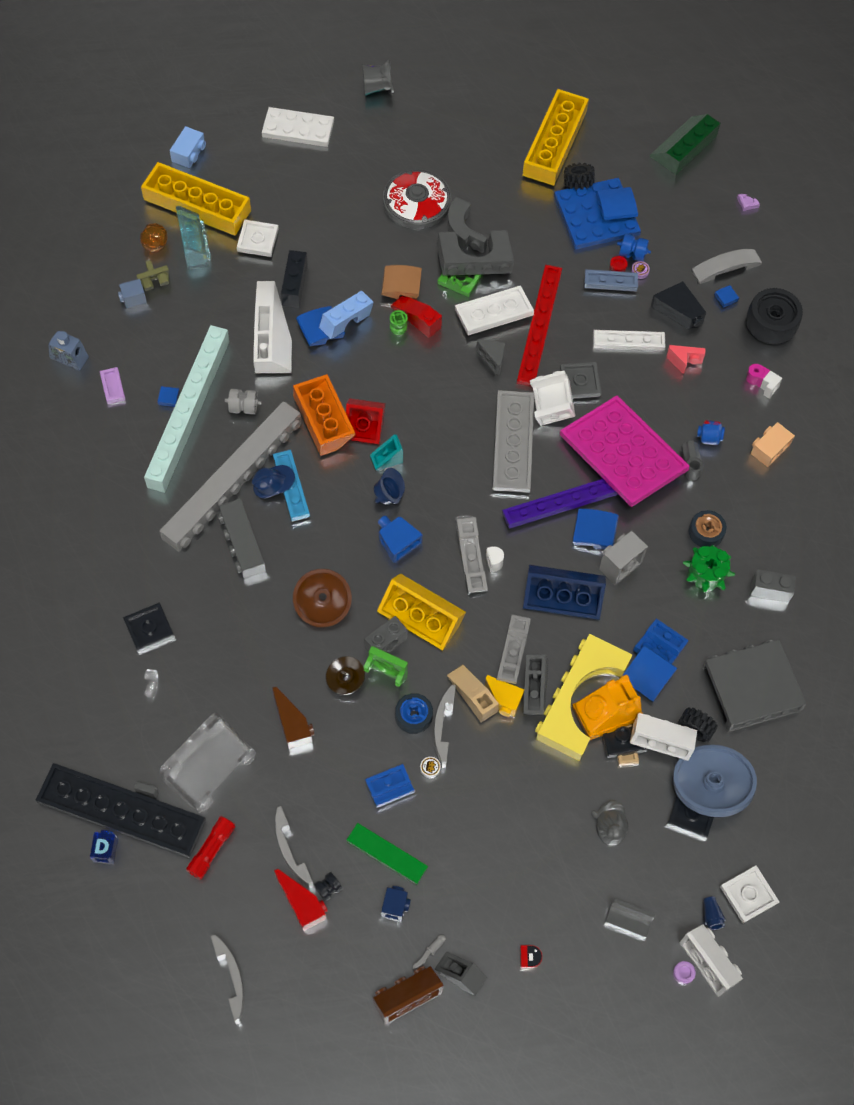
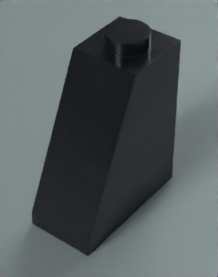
[651,281,706,329]

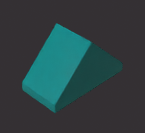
[370,434,403,471]

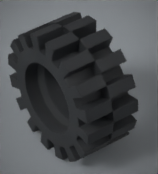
[564,163,595,189]
[678,707,718,742]

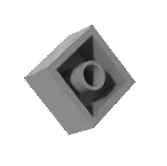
[599,531,648,585]

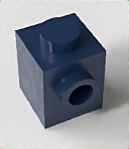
[381,886,411,921]

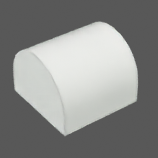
[486,546,504,573]

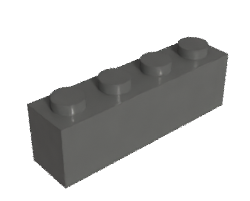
[217,499,266,579]

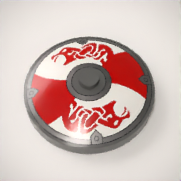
[383,170,451,229]

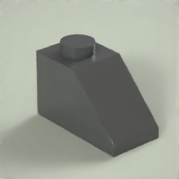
[435,952,487,996]

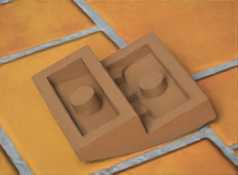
[381,265,422,299]

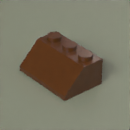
[373,966,444,1025]

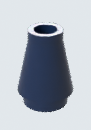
[703,896,726,930]

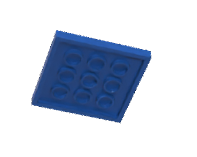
[554,178,641,250]

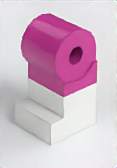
[746,364,782,399]

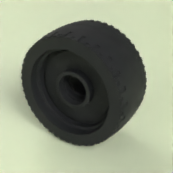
[746,288,803,344]

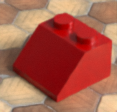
[346,398,386,444]

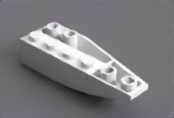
[254,281,292,373]

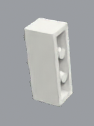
[630,713,697,761]

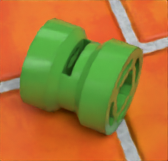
[390,310,407,335]

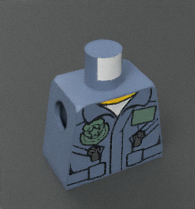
[48,331,89,371]

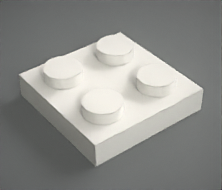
[237,220,279,257]
[720,866,779,924]

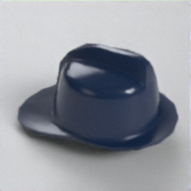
[252,465,295,499]
[373,468,405,504]

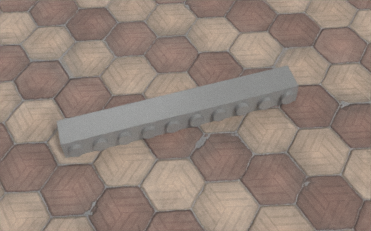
[159,401,301,552]

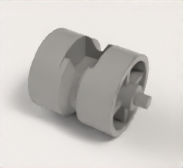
[225,389,262,415]

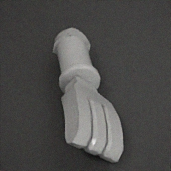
[413,935,446,971]

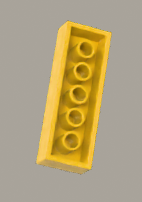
[522,89,589,186]
[141,162,251,236]

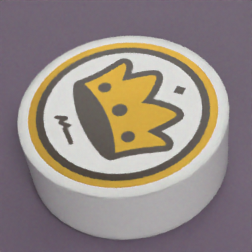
[420,757,441,778]

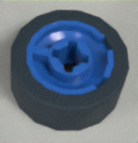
[395,693,433,734]

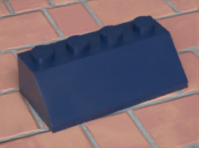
[523,565,606,620]

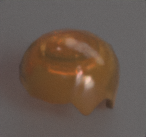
[140,223,167,252]

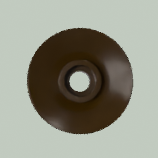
[326,656,365,695]

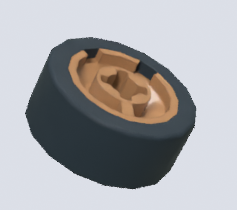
[689,510,727,547]

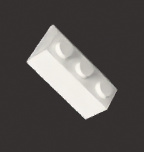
[679,924,743,997]

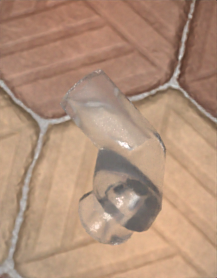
[144,669,159,698]

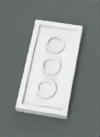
[262,107,334,147]
[455,285,534,335]

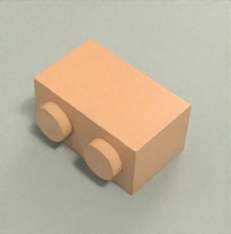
[751,422,795,467]

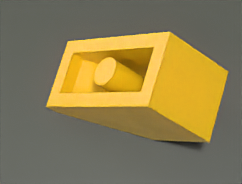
[485,675,524,717]

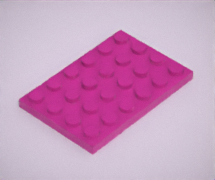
[560,395,690,507]

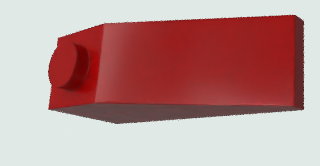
[391,295,442,338]
[274,869,328,931]

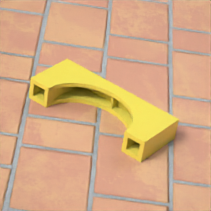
[535,634,632,761]

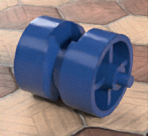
[617,234,651,262]

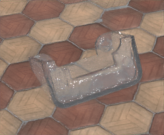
[160,713,256,813]

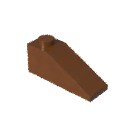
[272,687,315,749]

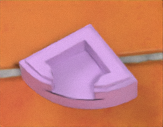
[737,194,760,211]

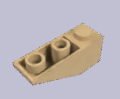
[447,665,499,723]

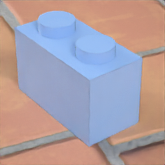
[170,126,206,168]

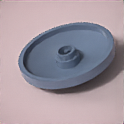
[673,745,757,817]

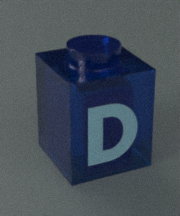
[90,830,118,864]

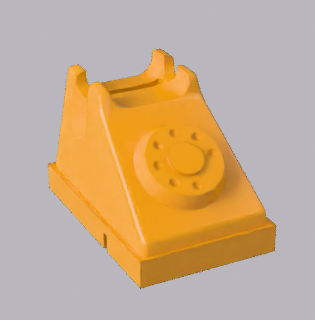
[572,674,643,741]

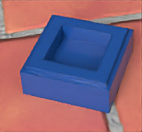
[714,285,739,308]
[158,386,180,407]

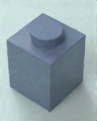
[118,279,147,308]

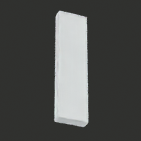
[593,330,665,350]

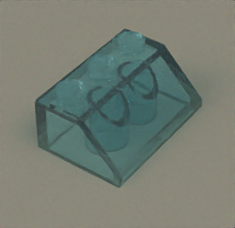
[176,206,211,270]

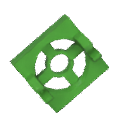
[438,274,482,297]
[364,646,408,687]

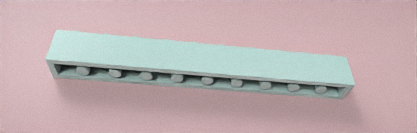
[144,325,230,493]

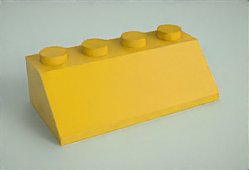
[377,573,466,651]

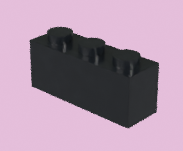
[281,250,308,308]

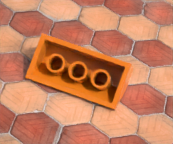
[293,374,355,456]

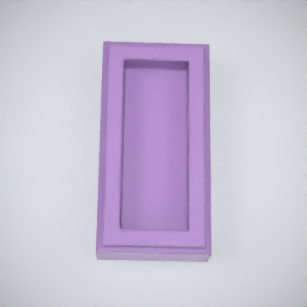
[100,367,125,404]

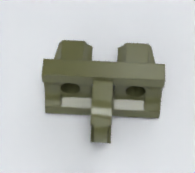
[136,260,169,292]

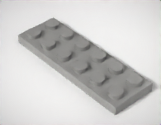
[493,390,534,493]

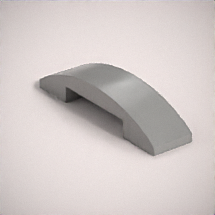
[692,249,762,284]
[457,517,488,593]
[497,615,531,684]
[434,685,456,768]
[275,806,313,888]
[211,935,244,1024]

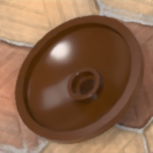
[293,569,352,627]

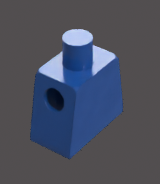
[378,516,423,563]

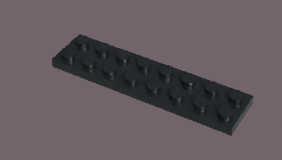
[35,763,206,858]

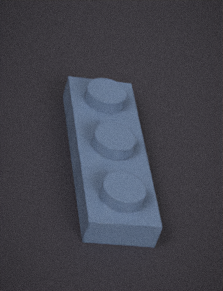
[584,269,638,292]

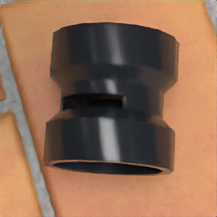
[313,872,343,902]

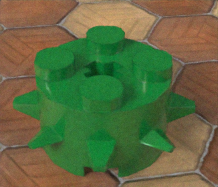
[683,545,735,592]

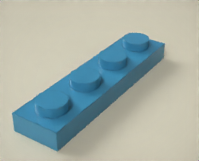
[273,450,310,521]

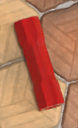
[186,816,236,880]

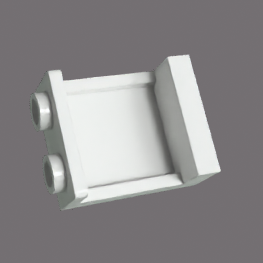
[530,371,575,426]

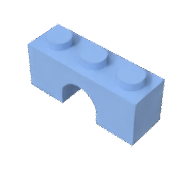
[319,290,374,339]

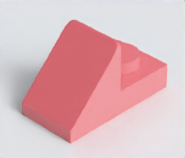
[666,345,705,374]

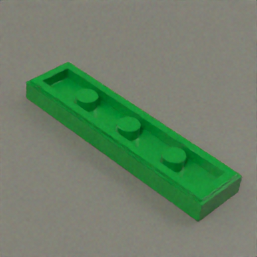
[346,823,428,885]

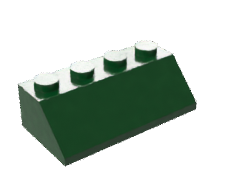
[650,114,721,175]

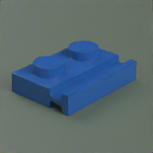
[365,764,415,808]

